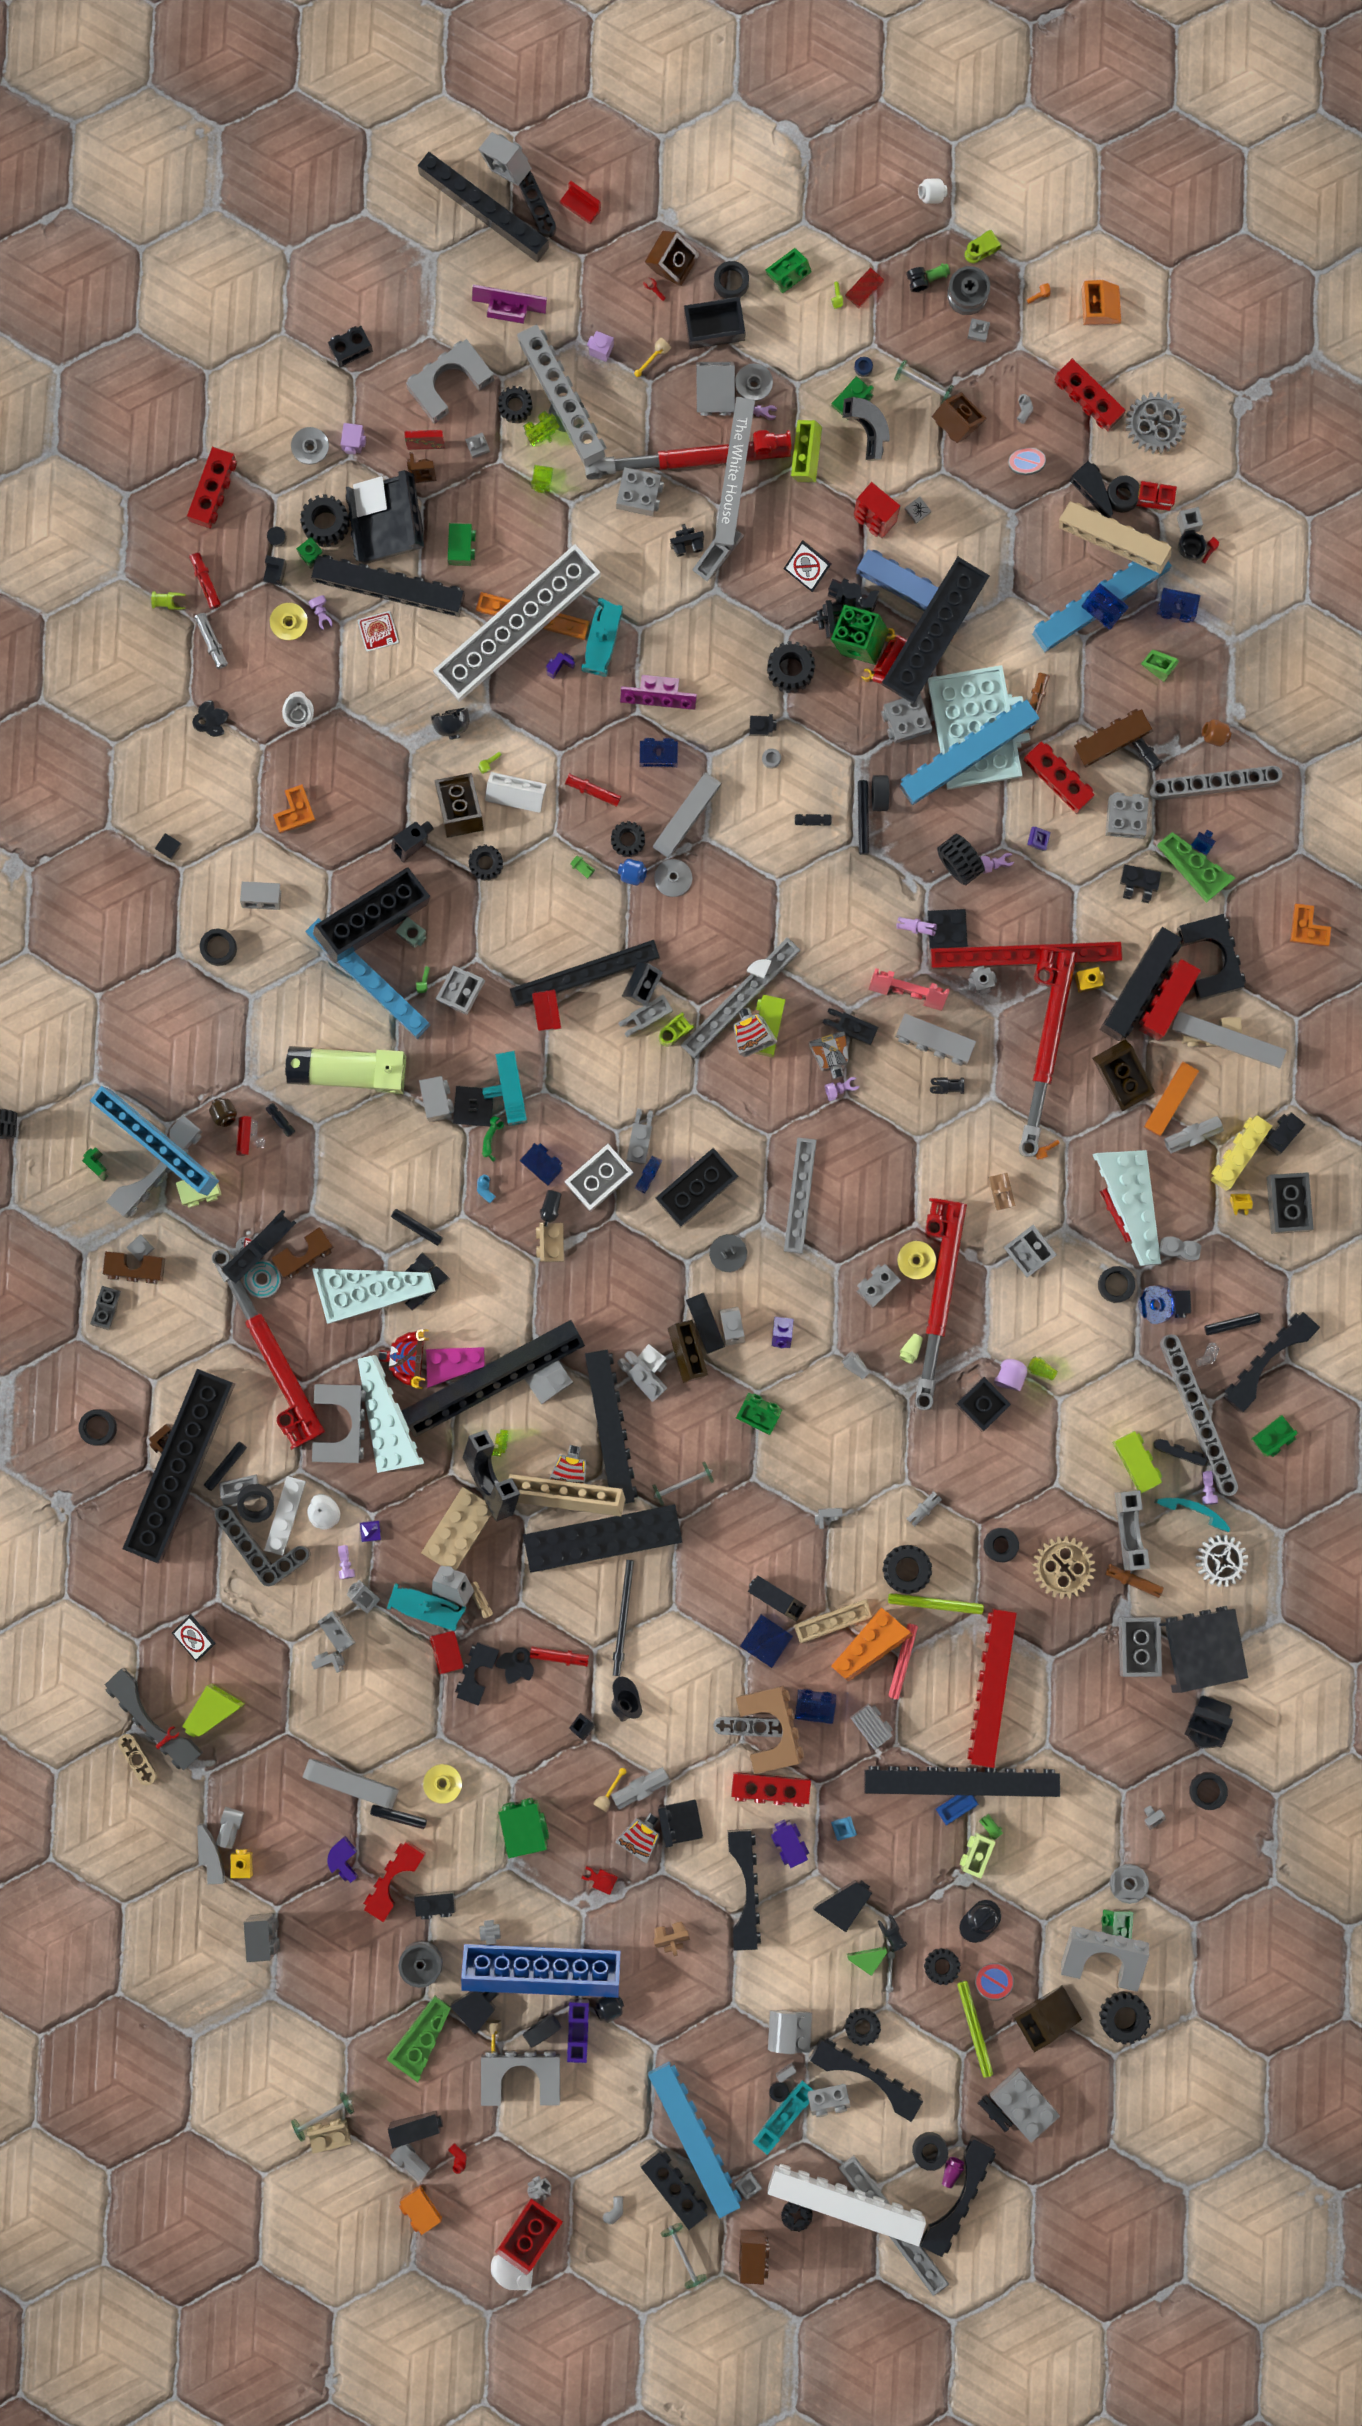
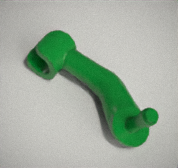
[482,1116,504,1162]

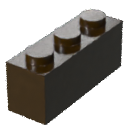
[667,1320,708,1383]

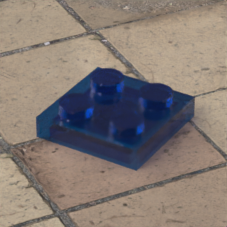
[740,1614,793,1668]

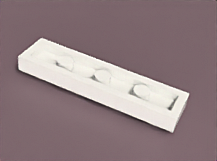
[264,1476,306,1556]

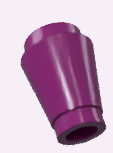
[942,2157,964,2188]

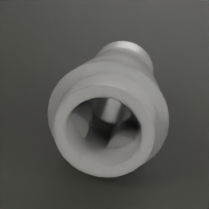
[842,1351,870,1379]

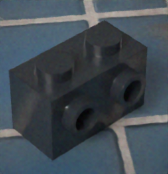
[622,963,663,1006]
[1263,1112,1306,1156]
[414,1890,456,1920]

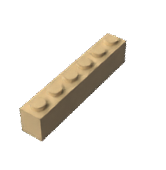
[1059,501,1172,574]
[508,1474,625,1516]

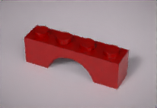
[363,1841,426,1922]

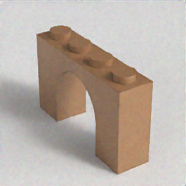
[736,1685,804,1774]

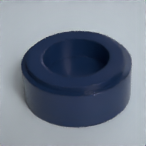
[854,356,873,377]

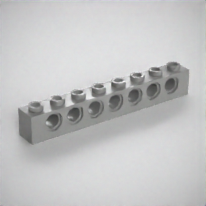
[517,324,606,467]

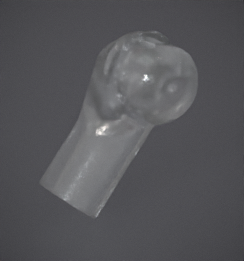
[250,1120,265,1148]
[1195,1342,1219,1368]

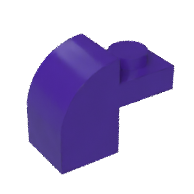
[327,1836,358,1883]

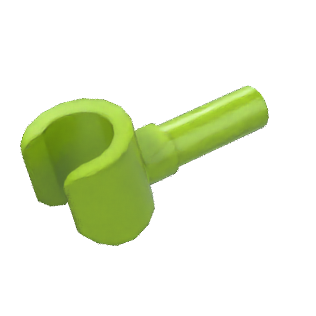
[831,281,843,309]
[479,752,501,774]

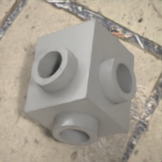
[968,966,997,995]

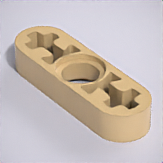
[118,1734,157,1785]

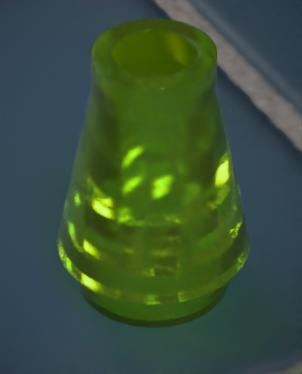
[1027,1356,1058,1381]

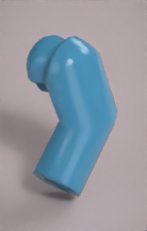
[477,1175,496,1203]

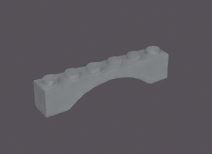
[106,1115,202,1218]

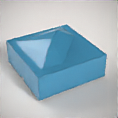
[831,1816,857,1841]

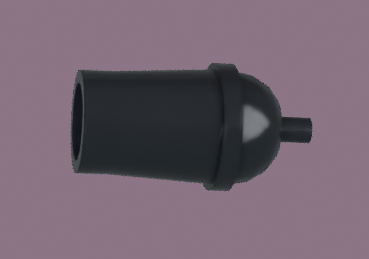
[540,1190,562,1227]

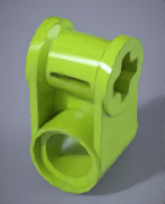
[965,230,1002,263]
[659,1012,695,1047]

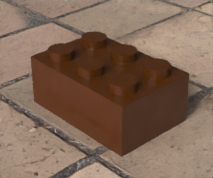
[739,2230,770,2285]

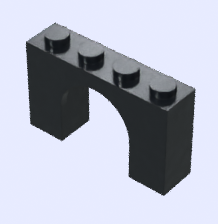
[1177,914,1246,1001]
[463,1430,520,1522]

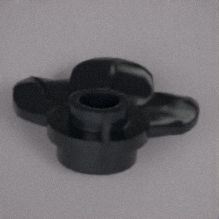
[192,700,229,737]
[495,1647,534,1684]

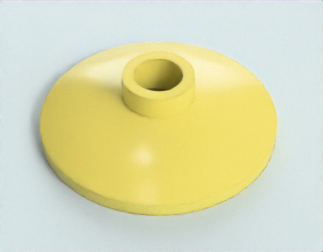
[270,603,308,640]
[897,1241,936,1279]
[423,1764,462,1804]

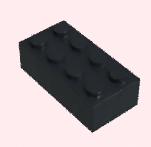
[655,1148,739,1229]

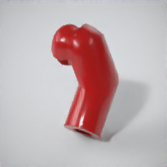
[448,2143,467,2174]

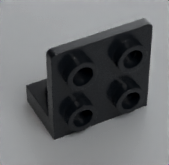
[658,1799,703,1848]

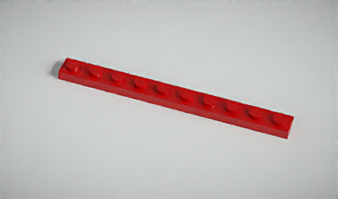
[930,942,1122,969]

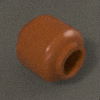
[1202,719,1232,747]

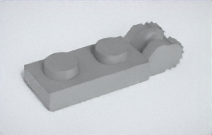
[618,995,673,1037]
[627,1108,653,1164]
[617,1351,667,1402]

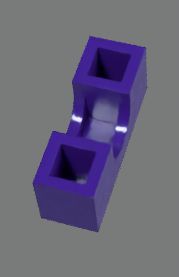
[567,1999,589,2063]

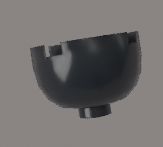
[431,708,470,740]

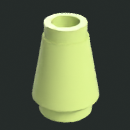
[899,1334,923,1364]

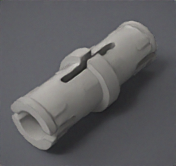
[906,1491,942,1527]

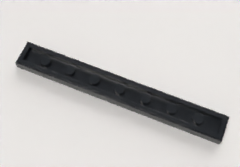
[510,940,660,1007]

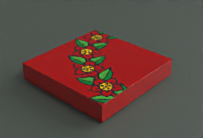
[404,430,445,450]

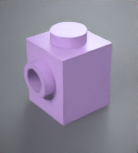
[587,331,614,362]
[341,423,366,455]

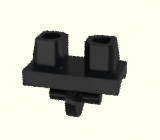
[670,524,704,557]
[812,600,842,639]

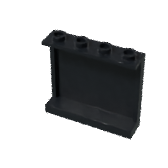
[346,470,424,564]
[1159,1606,1248,1693]

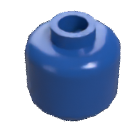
[618,859,647,886]

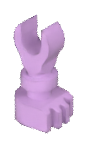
[753,405,777,420]
[308,595,332,630]
[980,853,1014,874]
[825,1077,859,1101]
[1202,1471,1218,1505]
[338,1545,355,1579]

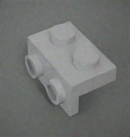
[311,1651,345,1673]
[808,2084,850,2117]

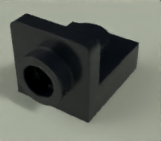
[749,714,777,737]

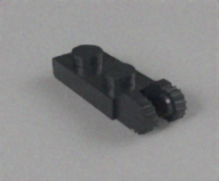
[822,1008,879,1046]
[1154,1439,1207,1466]

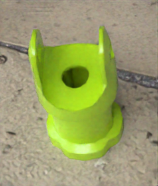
[151,591,186,610]

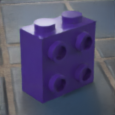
[771,1819,810,1869]

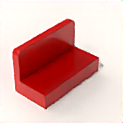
[560,181,601,224]
[532,990,561,1031]
[429,1631,464,1674]

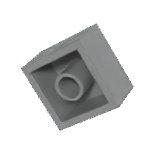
[478,132,532,186]
[419,1076,454,1122]

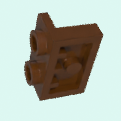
[406,452,437,483]

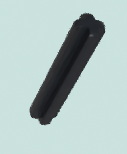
[391,1209,443,1246]
[1204,1313,1261,1335]
[204,1442,247,1491]
[370,1805,427,1829]

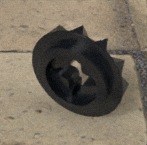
[781,2202,813,2232]

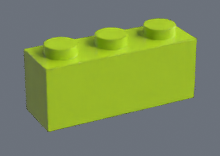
[791,420,822,482]
[754,995,785,1057]
[1112,1431,1162,1493]

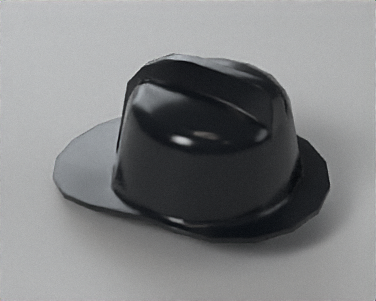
[611,1676,642,1722]
[959,1900,1001,1943]

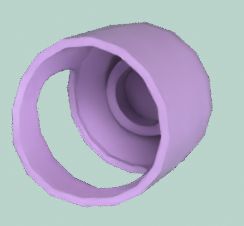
[994,1359,1027,1391]

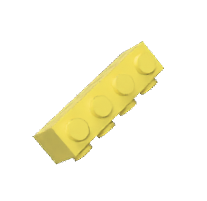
[1211,1115,1272,1191]

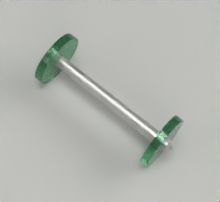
[894,359,954,404]
[652,1461,714,1506]
[291,2092,354,2142]
[661,2223,707,2289]

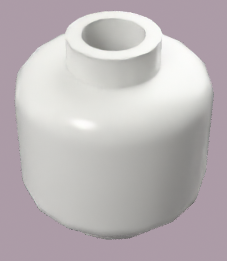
[918,178,947,204]

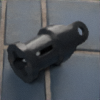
[930,1077,964,1094]
[878,1914,907,1952]

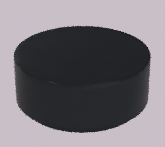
[267,526,286,547]
[769,2081,789,2102]

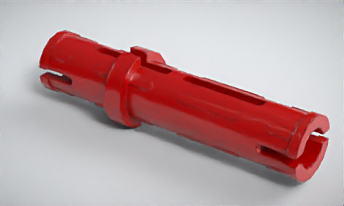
[189,552,221,610]
[565,773,622,807]
[1100,1187,1131,1243]
[530,1646,589,1667]

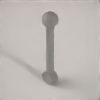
[886,1951,895,1993]

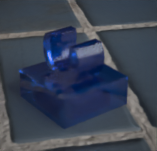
[1191,829,1216,856]

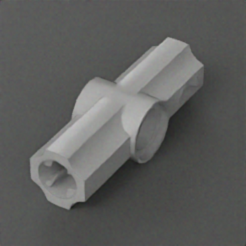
[1164,1116,1224,1154]
[611,1767,671,1809]

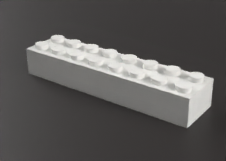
[768,2164,926,2246]

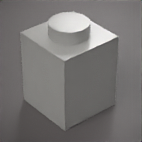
[1177,507,1203,536]

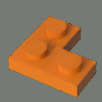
[273,784,316,834]
[1290,904,1331,947]

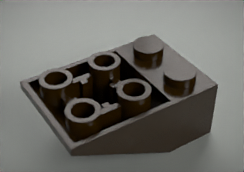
[1012,1985,1082,2053]

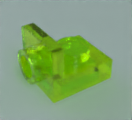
[531,465,553,493]
[492,1429,509,1457]

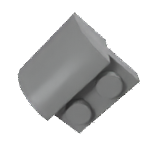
[436,965,485,1015]
[1003,1224,1057,1277]
[768,2010,812,2054]

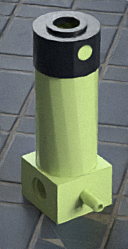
[285,1046,406,1094]

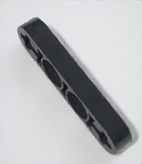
[519,171,556,238]

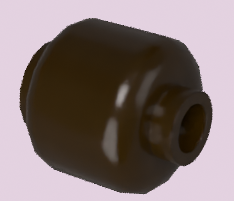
[209,1098,237,1127]

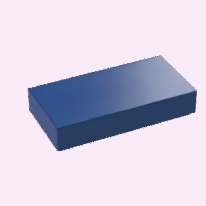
[935,1795,979,1826]

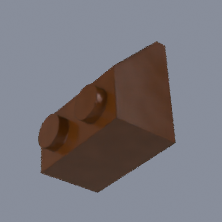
[645,231,700,286]
[931,392,987,443]

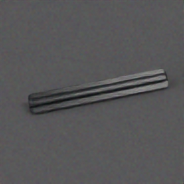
[857,780,869,855]

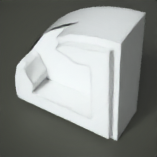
[746,959,771,979]

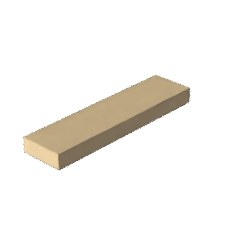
[794,1599,873,1644]

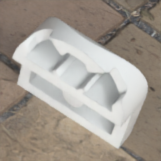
[491,2255,533,2290]

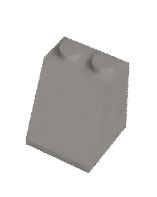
[696,362,735,416]

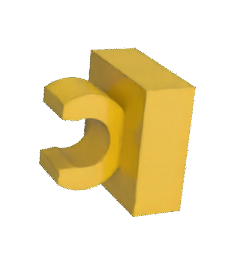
[1230,1194,1253,1215]

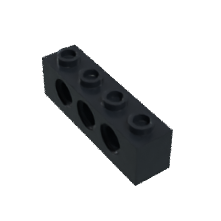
[640,2149,708,2230]

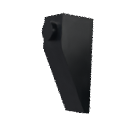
[1070,461,1113,518]
[686,1292,725,1354]

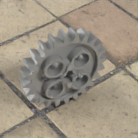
[1125,392,1187,454]

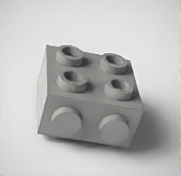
[616,467,664,517]
[881,694,932,744]
[1106,792,1149,839]

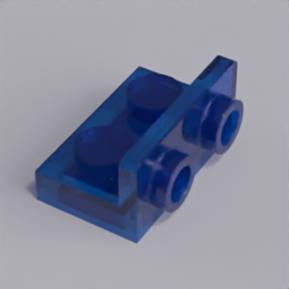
[1082,583,1129,630]
[519,1143,563,1186]
[795,1689,836,1724]

